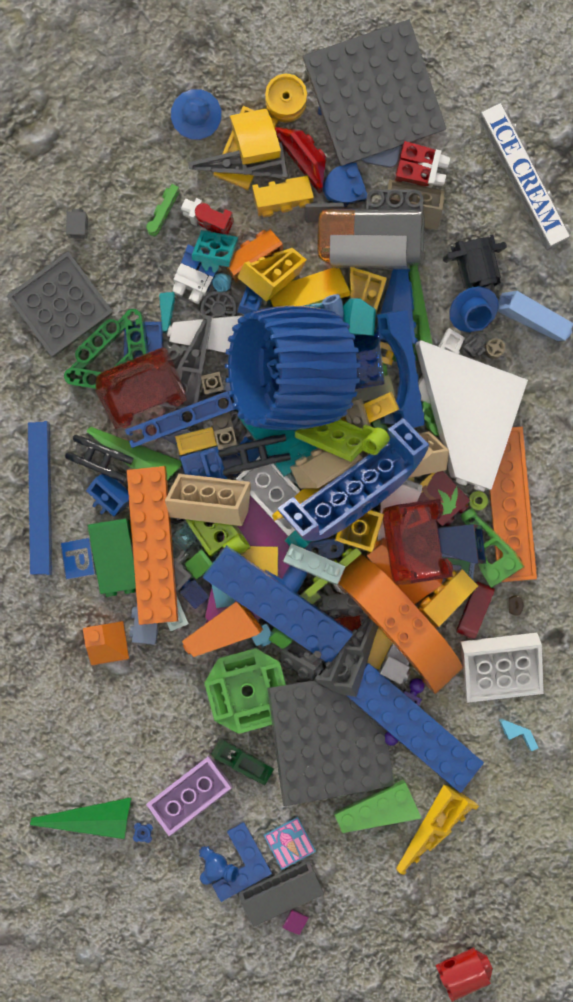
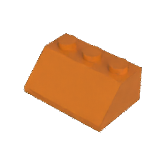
[224,229,283,283]

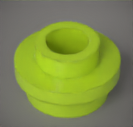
[469,491,488,510]

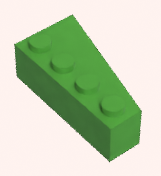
[334,780,421,833]

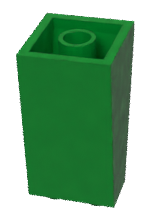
[88,519,136,597]

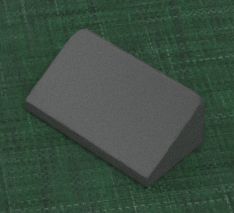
[305,203,344,223]

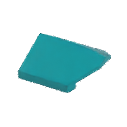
[343,298,376,336]

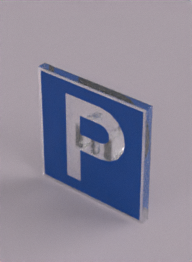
[60,537,97,580]

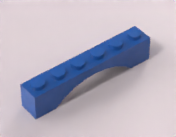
[377,310,425,428]

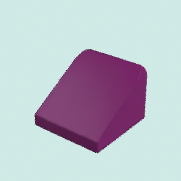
[282,909,309,935]

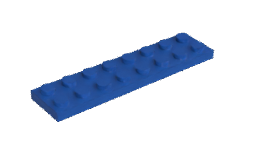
[203,545,353,663]
[345,663,484,793]

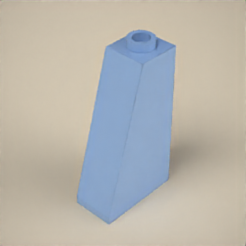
[497,291,573,341]

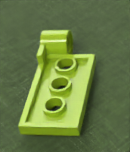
[295,419,390,462]
[185,519,250,556]
[299,547,362,604]

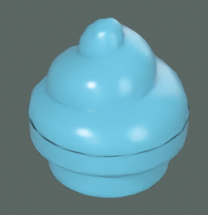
[212,273,232,292]

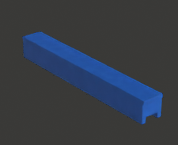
[28,421,52,575]

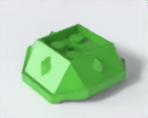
[204,648,286,734]

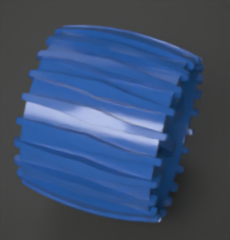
[225,306,360,430]

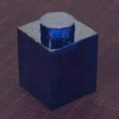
[180,579,210,609]

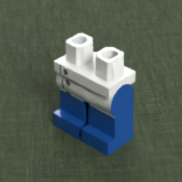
[173,244,221,304]

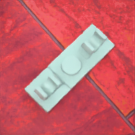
[283,544,345,585]

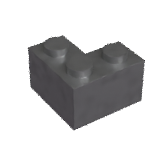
[378,643,411,684]

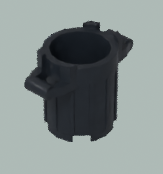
[443,235,507,290]

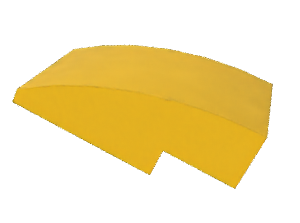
[230,108,281,165]

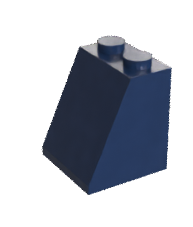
[426,524,486,564]

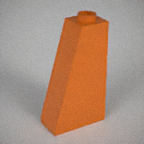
[367,538,443,605]
[182,601,263,657]

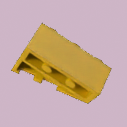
[252,176,314,217]
[349,267,387,336]
[417,569,478,627]

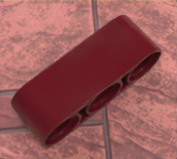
[456,581,495,640]

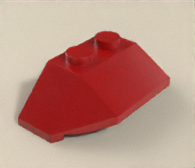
[274,127,326,193]

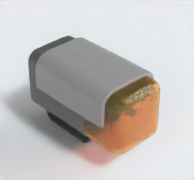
[317,189,425,269]

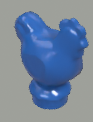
[199,846,239,885]

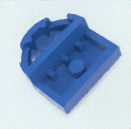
[323,162,367,207]

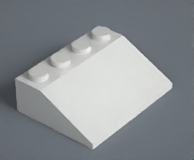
[461,633,544,703]

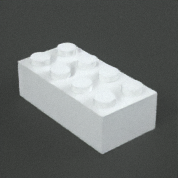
[236,456,300,536]

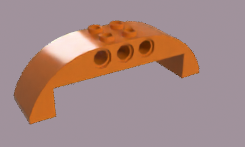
[337,554,463,694]

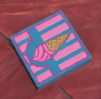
[264,816,316,870]

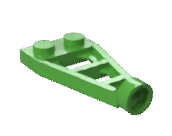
[460,508,525,588]

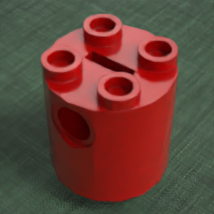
[436,947,493,1002]

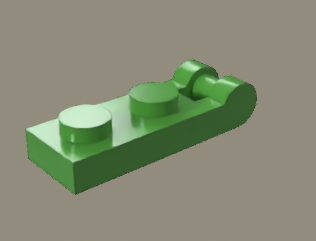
[146,184,180,237]

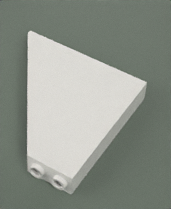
[415,340,528,492]

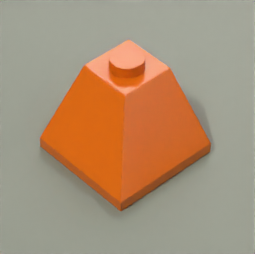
[83,621,129,665]

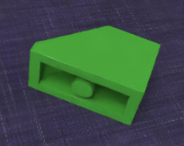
[185,550,213,579]

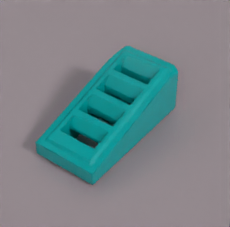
[159,292,176,334]

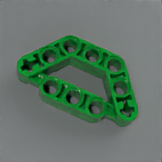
[64,309,149,391]

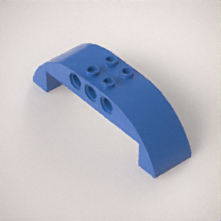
[277,418,429,541]

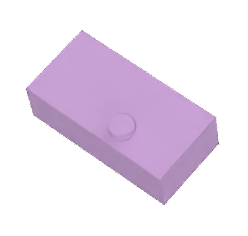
[146,756,234,836]

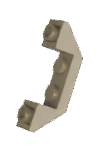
[201,372,237,450]

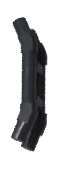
[218,434,291,477]
[65,435,134,483]

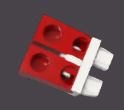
[394,141,450,188]
[181,198,234,235]

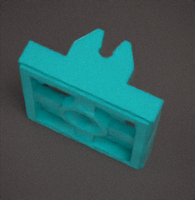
[192,230,238,273]

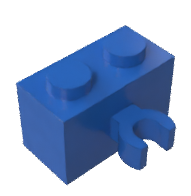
[86,474,129,517]

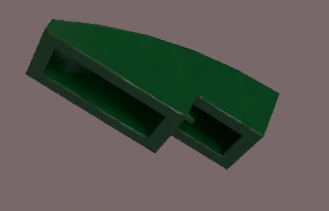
[211,737,274,786]

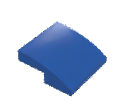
[179,446,227,479]

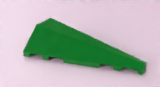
[30,797,131,839]

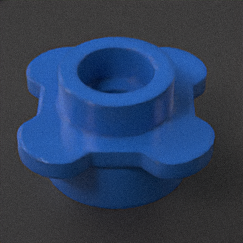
[133,823,153,843]

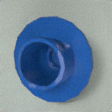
[171,89,222,140]
[449,286,498,333]

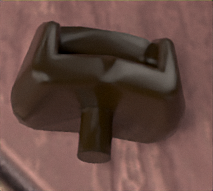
[509,595,524,616]

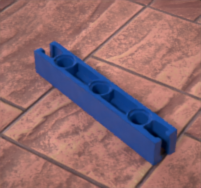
[125,390,235,448]

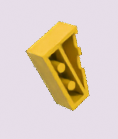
[238,248,307,302]

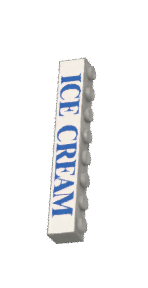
[478,102,571,251]

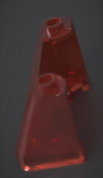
[95,348,187,429]
[382,499,453,585]

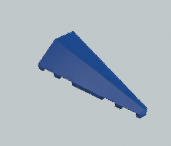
[374,269,418,345]

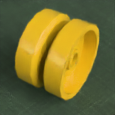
[265,73,307,123]

